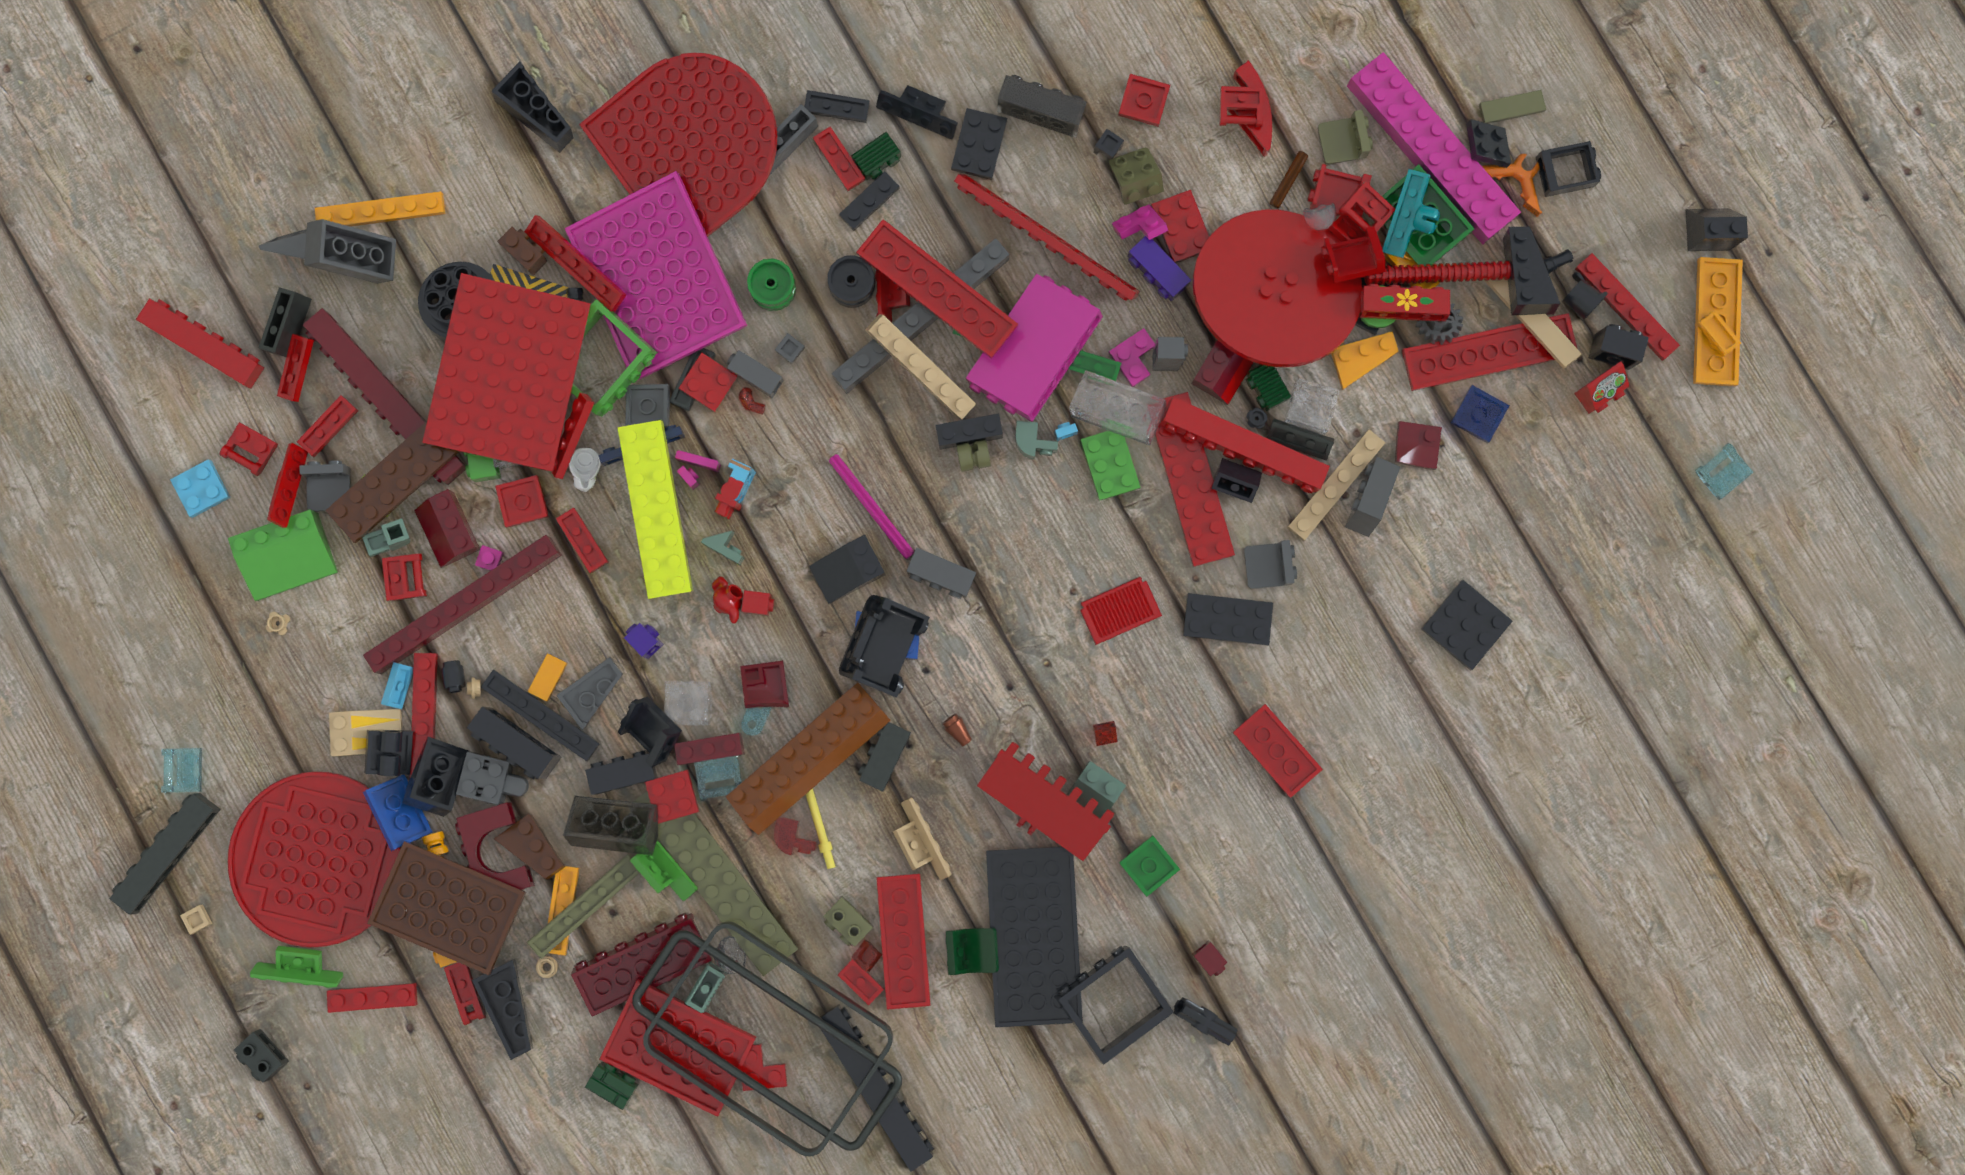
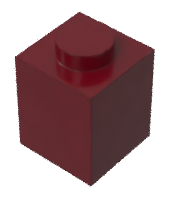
[1192,940,1227,977]

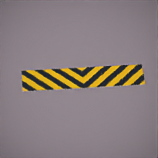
[490,264,568,298]

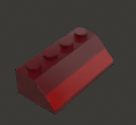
[1191,340,1253,405]

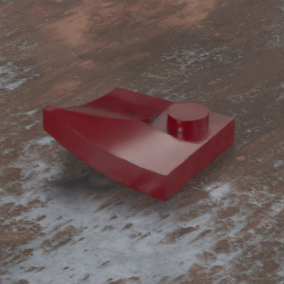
[1395,421,1442,470]
[740,661,789,708]

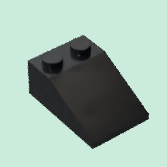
[809,535,886,604]
[402,737,469,817]

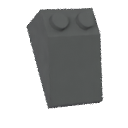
[259,229,307,259]

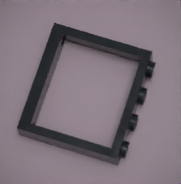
[1055,946,1174,1065]

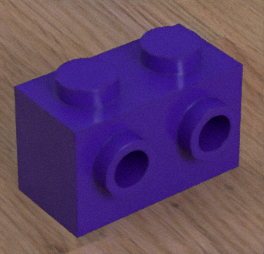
[624,623,664,659]

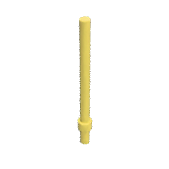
[806,788,836,869]

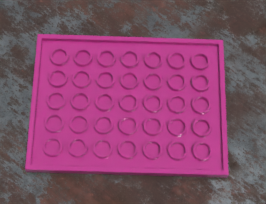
[565,171,747,381]

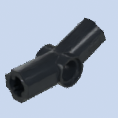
[1174,997,1238,1046]

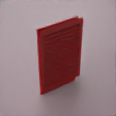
[1080,577,1162,645]

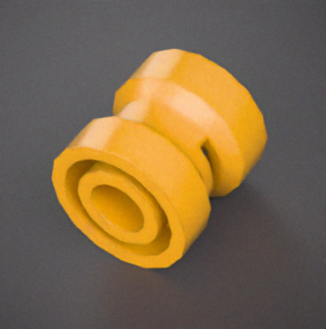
[422,831,449,855]

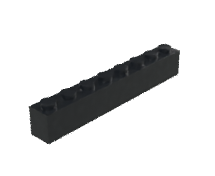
[820,1005,935,1172]

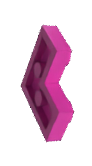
[1112,204,1168,240]
[1108,328,1155,388]

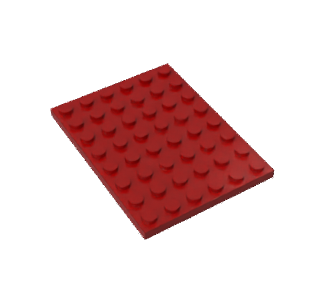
[422,273,591,472]

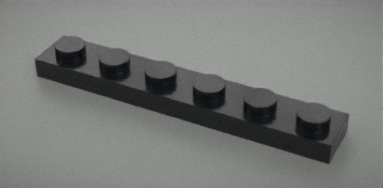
[481,669,601,761]

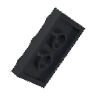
[951,108,1008,180]

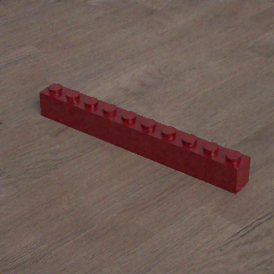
[303,308,466,485]
[363,535,562,674]

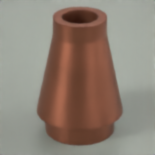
[942,713,972,747]

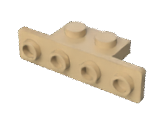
[893,797,951,880]

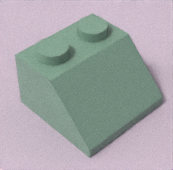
[1066,761,1126,818]

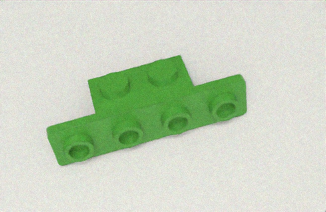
[628,823,698,901]
[250,946,343,988]

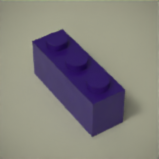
[1127,236,1191,301]

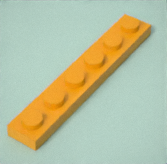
[315,191,445,227]

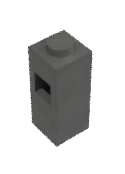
[727,350,784,398]

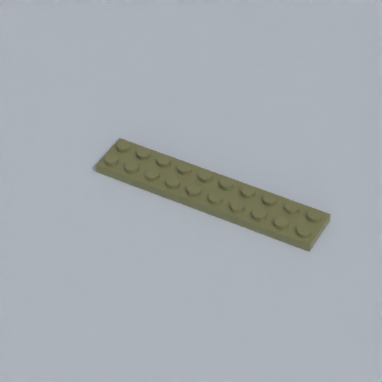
[631,791,799,976]

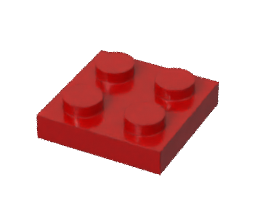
[1118,74,1170,127]
[678,352,738,412]
[495,475,549,528]
[645,770,700,824]

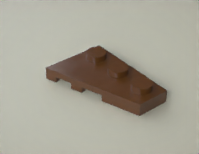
[494,813,565,880]

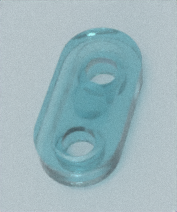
[741,707,772,736]

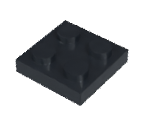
[1466,119,1511,168]

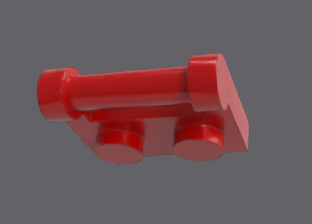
[1219,86,1264,127]
[1338,181,1395,236]
[219,422,278,476]
[382,554,427,601]

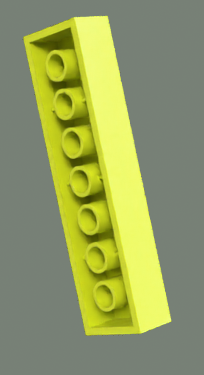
[617,420,693,599]

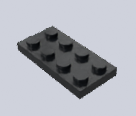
[1183,593,1273,646]

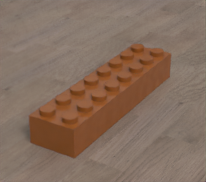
[726,682,891,835]

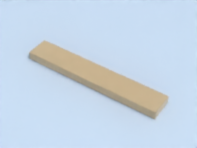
[1483,261,1582,369]

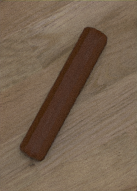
[1270,151,1308,209]

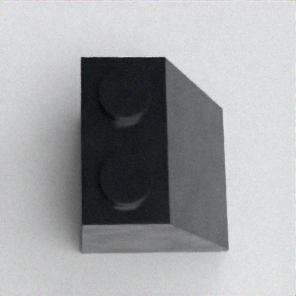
[1685,208,1748,251]

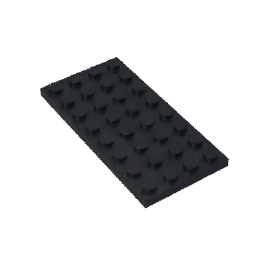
[986,847,1083,1027]

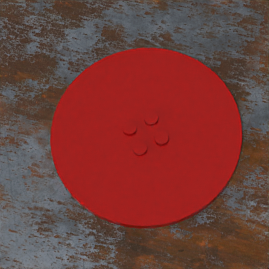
[1193,209,1362,367]
[227,772,401,947]

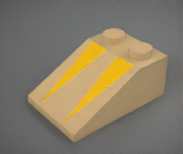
[329,709,402,757]

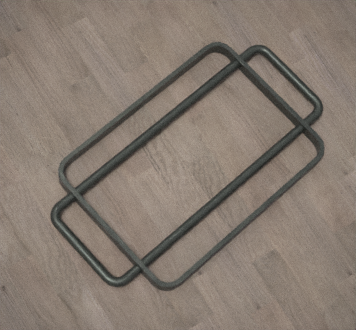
[632,922,902,1156]

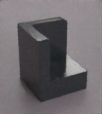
[1093,129,1124,159]

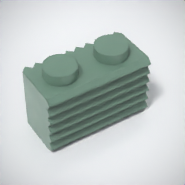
[684,962,727,1013]

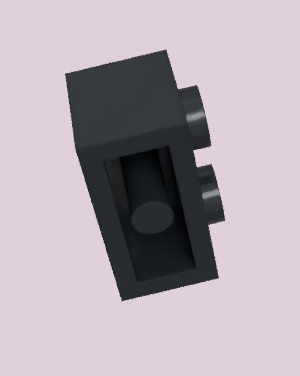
[1211,458,1262,503]

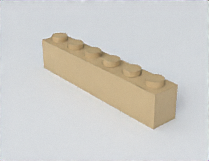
[865,314,976,420]

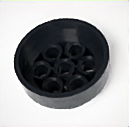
[418,262,495,342]

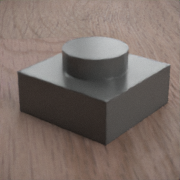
[775,333,805,364]

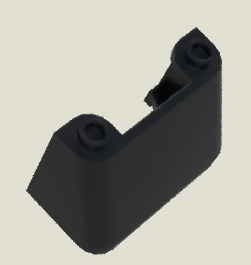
[839,595,930,698]

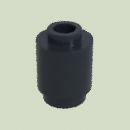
[441,660,466,693]

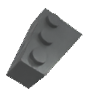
[1345,457,1400,537]

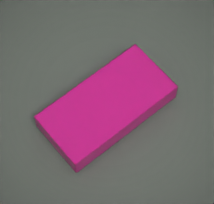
[675,450,721,472]

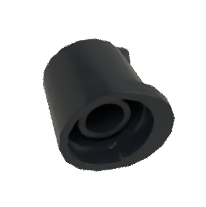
[1563,271,1609,321]

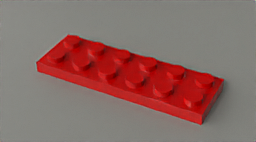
[876,873,931,1010]

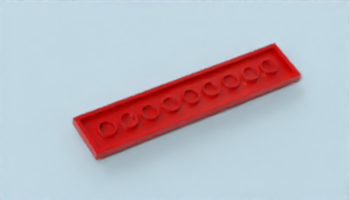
[954,174,1140,301]

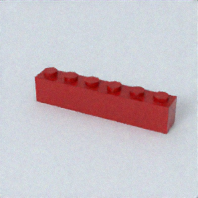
[136,298,265,389]

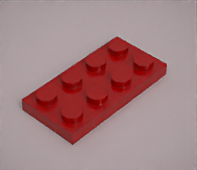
[1232,704,1323,798]

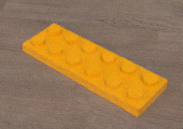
[1693,257,1743,387]

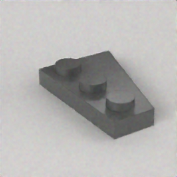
[556,657,623,730]

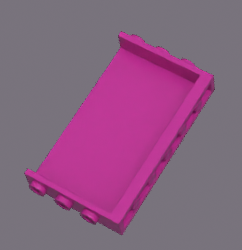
[966,273,1103,422]

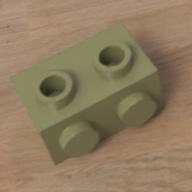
[823,896,874,947]

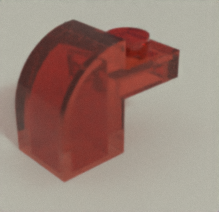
[774,817,818,856]

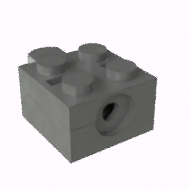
[456,752,529,805]

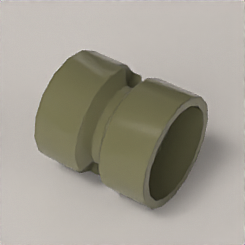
[956,439,991,472]

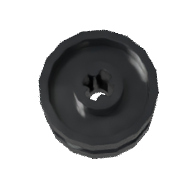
[828,255,875,308]

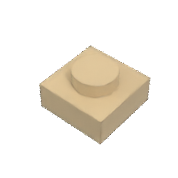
[180,904,213,935]

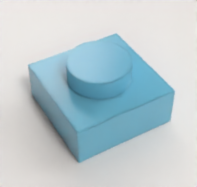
[1054,422,1078,441]

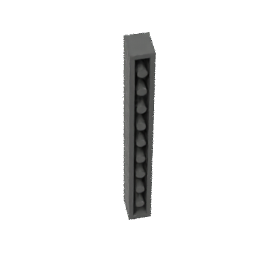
[831,238,1010,394]

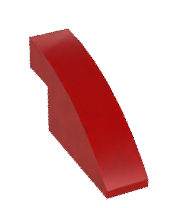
[1228,60,1272,157]

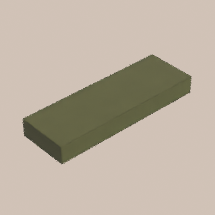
[1479,90,1546,124]

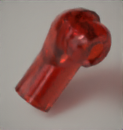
[739,387,766,415]

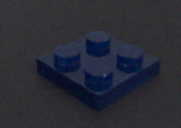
[1450,385,1510,444]

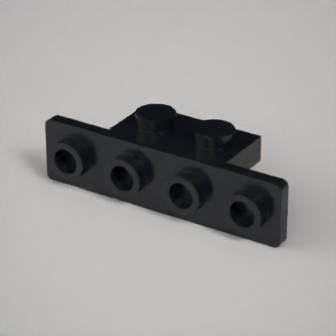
[876,85,958,140]

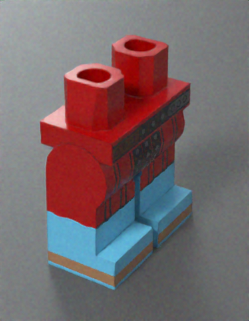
[714,459,756,520]

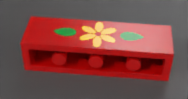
[1360,284,1450,322]

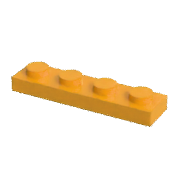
[548,866,580,955]

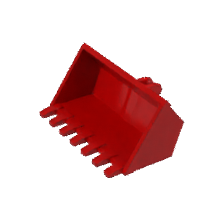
[977,742,1114,861]

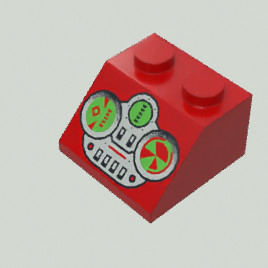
[1574,362,1629,414]

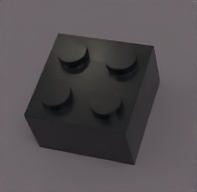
[1588,324,1649,370]

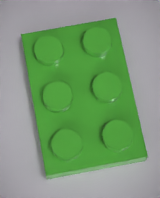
[1080,427,1141,501]

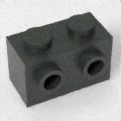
[234,1029,290,1083]

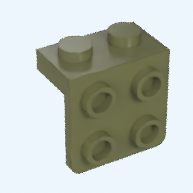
[1318,110,1373,165]
[1109,147,1164,205]

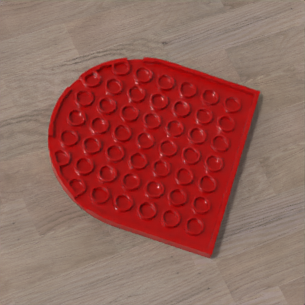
[579,53,777,237]

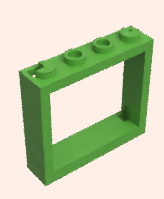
[571,299,658,417]

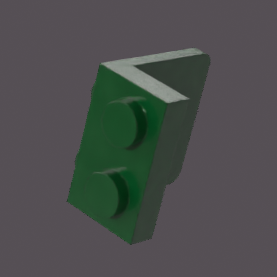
[946,928,999,975]

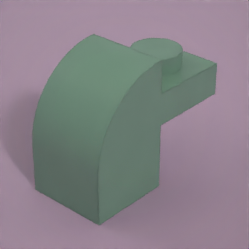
[1015,421,1058,460]
[363,518,411,557]

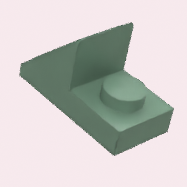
[701,531,745,565]

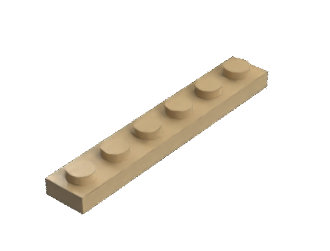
[1287,429,1386,541]

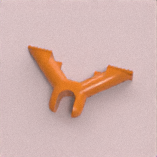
[1481,153,1542,217]

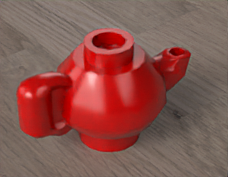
[712,576,743,624]

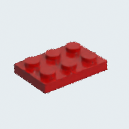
[1151,190,1209,263]

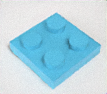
[170,459,231,518]

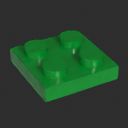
[1119,835,1180,897]

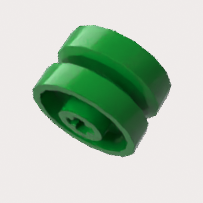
[747,258,796,311]

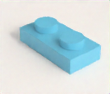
[381,662,413,709]

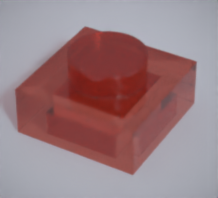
[1093,721,1118,746]
[852,940,882,972]

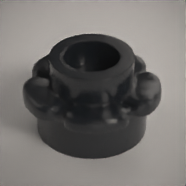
[1246,408,1267,429]

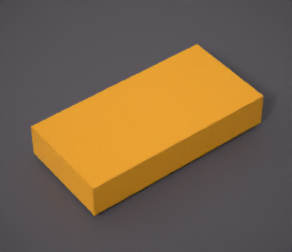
[1696,310,1741,357]
[528,653,568,702]

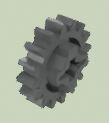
[1416,303,1463,345]

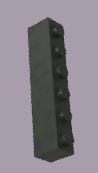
[109,793,221,915]

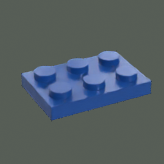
[363,775,432,851]

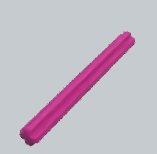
[829,454,914,559]

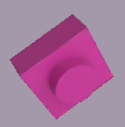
[677,466,700,490]
[475,545,504,571]

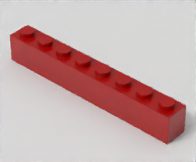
[1160,397,1330,494]

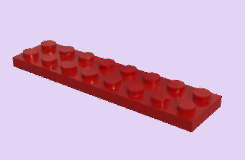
[856,219,1018,359]
[1402,313,1578,391]
[1146,392,1235,567]

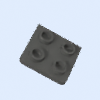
[300,461,351,511]
[1244,540,1297,589]

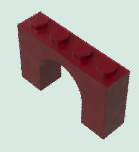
[455,802,535,890]

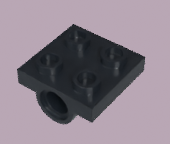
[364,730,413,776]

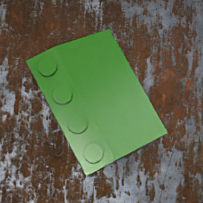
[228,509,338,601]

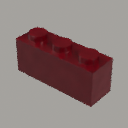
[674,733,745,765]

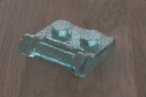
[1695,443,1753,500]
[161,748,202,793]
[694,756,742,802]

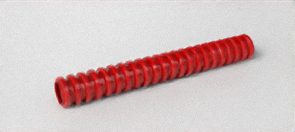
[1364,261,1511,285]

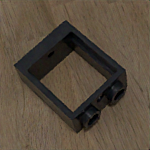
[1536,141,1601,197]

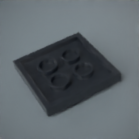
[1421,580,1513,671]

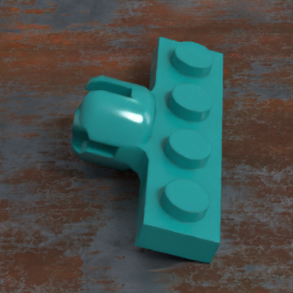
[1382,169,1440,258]

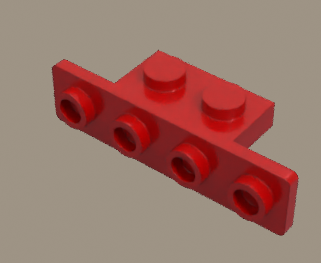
[875,270,910,323]
[267,443,308,528]

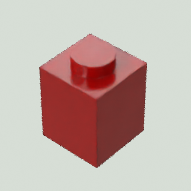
[741,590,775,616]

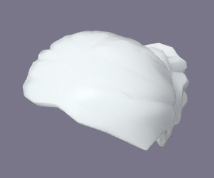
[569,448,601,492]

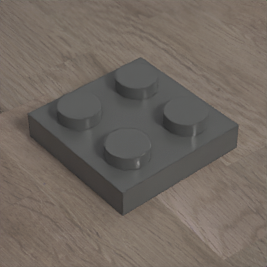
[625,384,670,428]

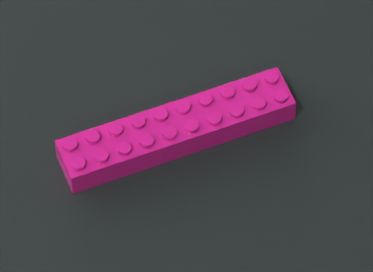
[1347,52,1521,245]

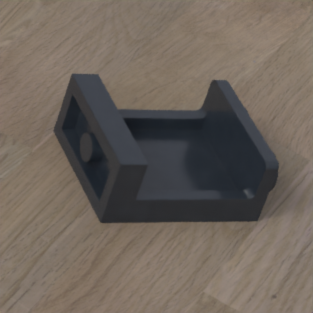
[618,696,682,767]

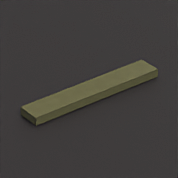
[527,854,640,959]

